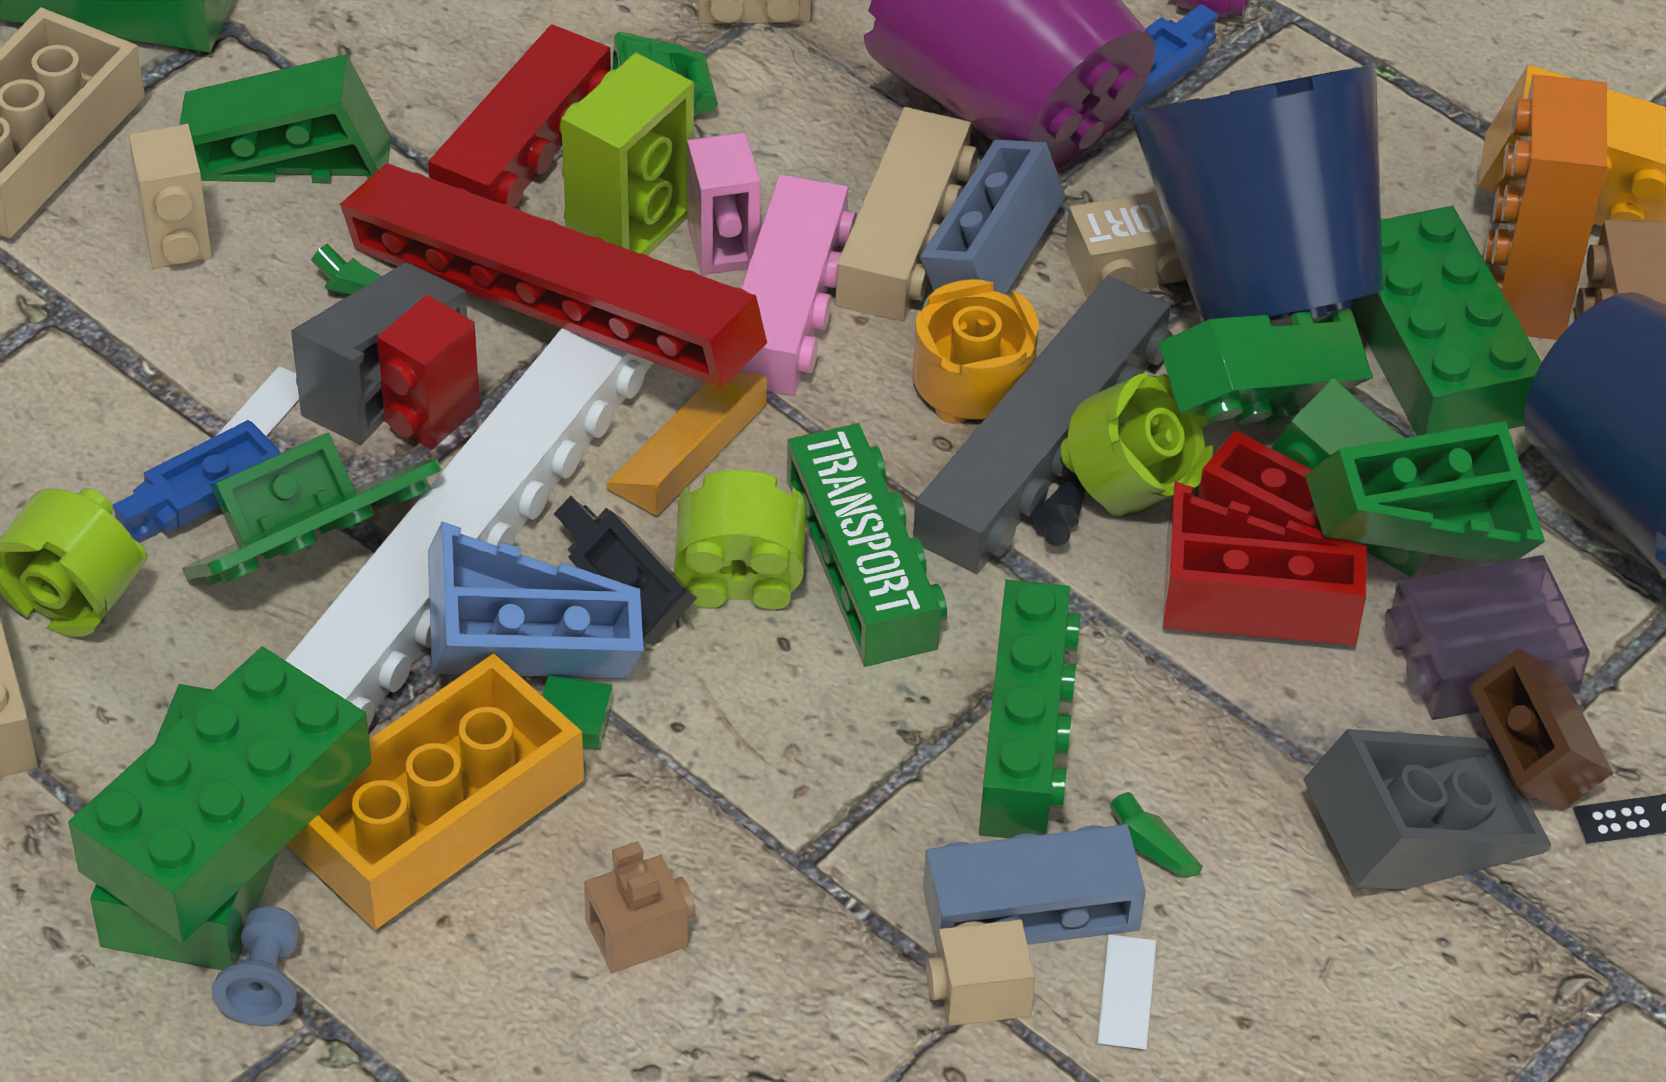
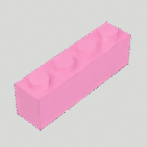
[739,174,857,396]

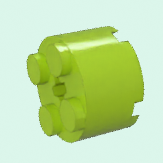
[1061,373,1213,517]
[674,470,806,610]
[0,488,147,637]

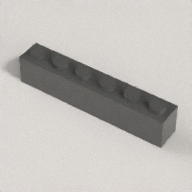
[913,275,1173,575]

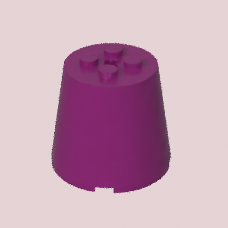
[864,0,1155,168]

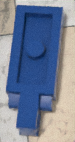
[1124,4,1218,118]
[113,420,281,542]

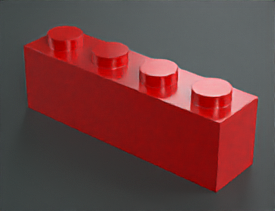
[428,24,611,208]

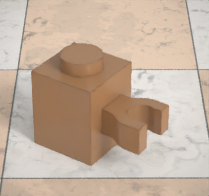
[584,841,696,974]

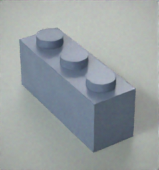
[920,140,1066,294]
[923,824,1146,950]

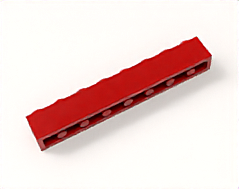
[340,163,767,388]

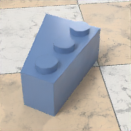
[428,521,644,679]

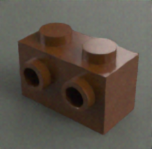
[1468,648,1614,811]

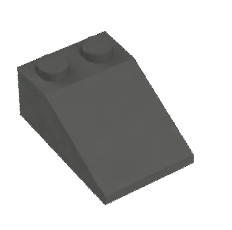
[1303,729,1551,889]

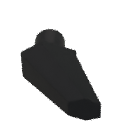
[1032,475,1086,546]

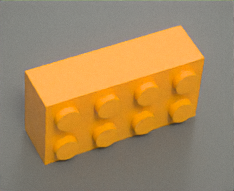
[1478,64,1666,226]
[288,653,584,930]

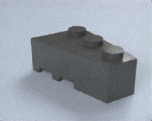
[291,262,468,445]

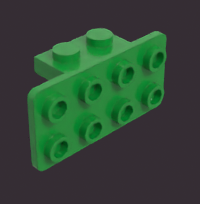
[182,432,442,586]

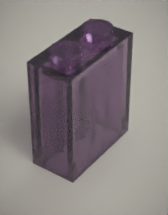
[1385,555,1590,720]

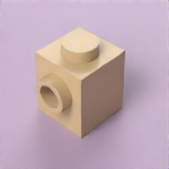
[926,919,1035,1026]

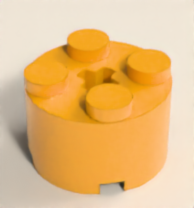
[912,279,1039,424]

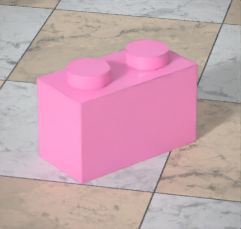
[687,132,761,275]

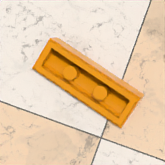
[607,372,767,516]

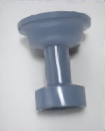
[212,906,300,1026]

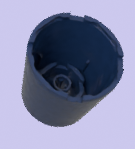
[1131,64,1383,324]
[1524,292,1666,582]

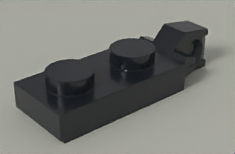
[554,495,697,645]

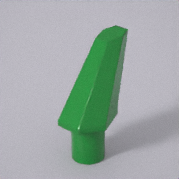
[311,244,381,295]
[1110,792,1203,878]

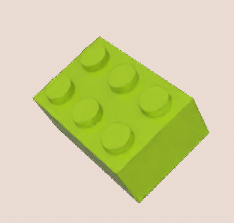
[560,52,694,255]

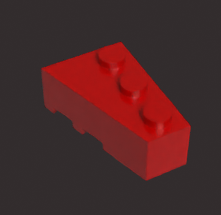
[1163,481,1367,645]

